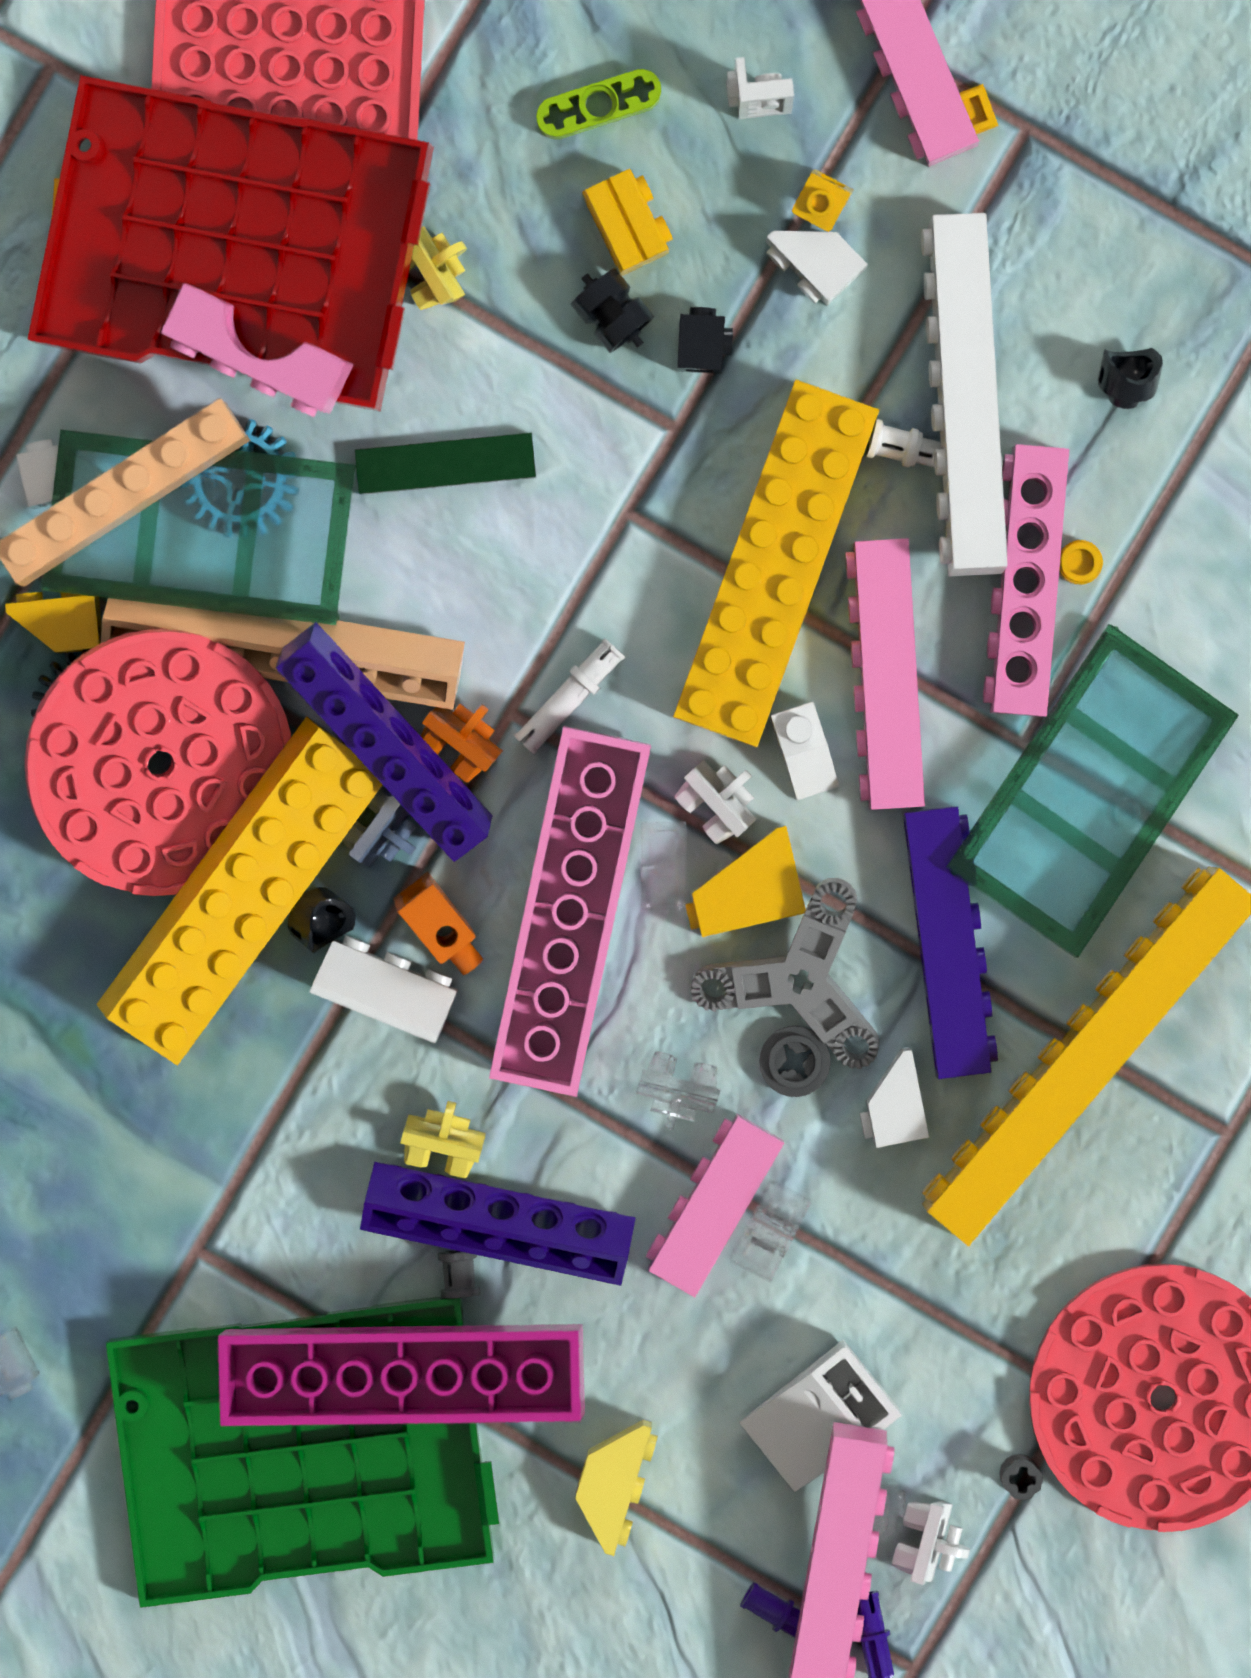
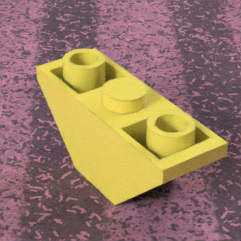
[575,1420,658,1556]

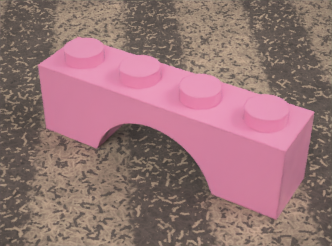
[161,284,353,417]

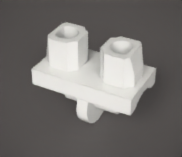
[675,760,756,844]
[892,1500,970,1585]

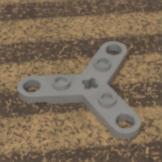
[691,878,879,1069]

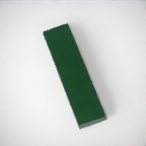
[355,433,536,495]

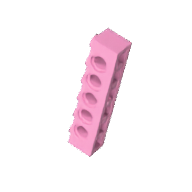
[983,444,1069,717]

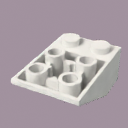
[739,1339,902,1492]

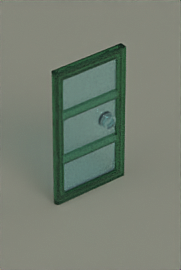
[41,429,356,625]
[946,624,1239,958]

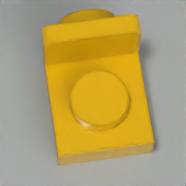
[792,169,854,232]

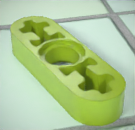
[536,69,661,140]

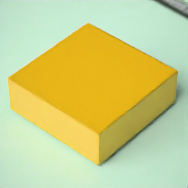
[959,84,999,134]

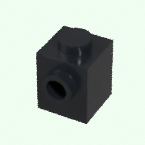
[677,307,733,374]

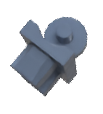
[342,787,417,868]

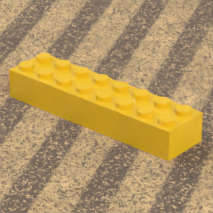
[673,379,880,748]
[96,716,383,1066]

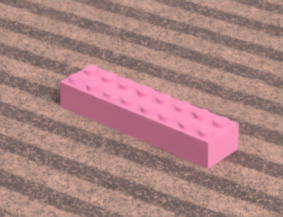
[489,726,651,1097]

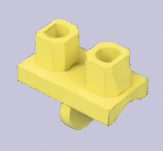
[409,226,467,310]
[400,1101,486,1178]

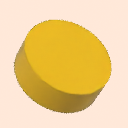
[1059,540,1103,585]

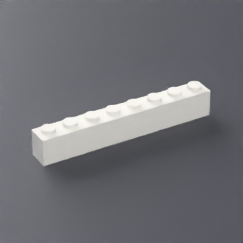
[921,213,1008,576]

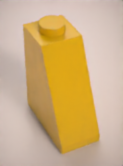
[685,826,806,937]

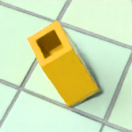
[5,587,102,654]

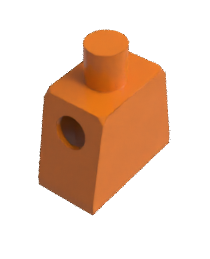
[393,871,483,975]

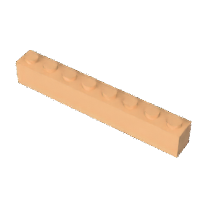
[101,583,465,710]

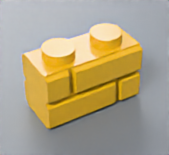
[582,169,673,276]

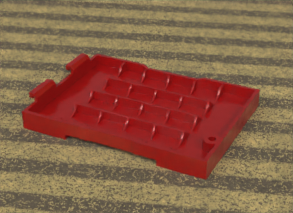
[27,75,434,412]

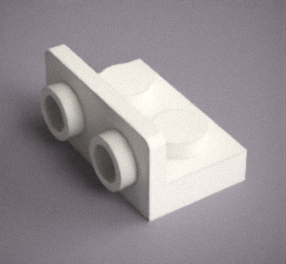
[726,57,794,119]

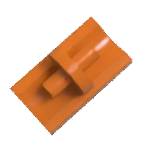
[420,703,503,783]

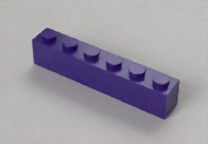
[902,806,998,1079]

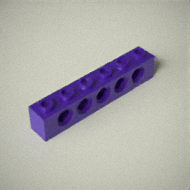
[275,622,493,862]
[360,1162,636,1286]

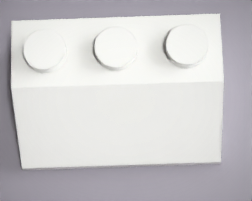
[310,935,458,1043]

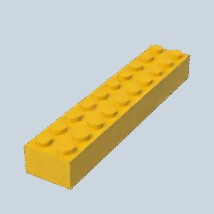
[922,866,1251,1247]

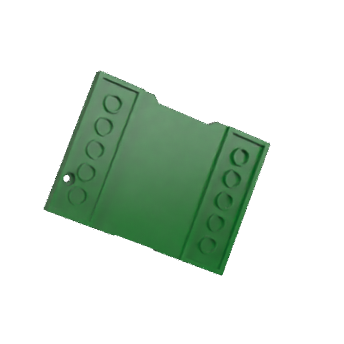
[106,1296,499,1608]

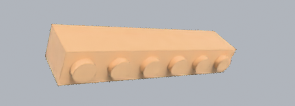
[0,398,251,587]

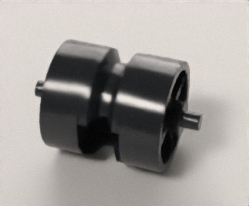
[570,268,655,353]

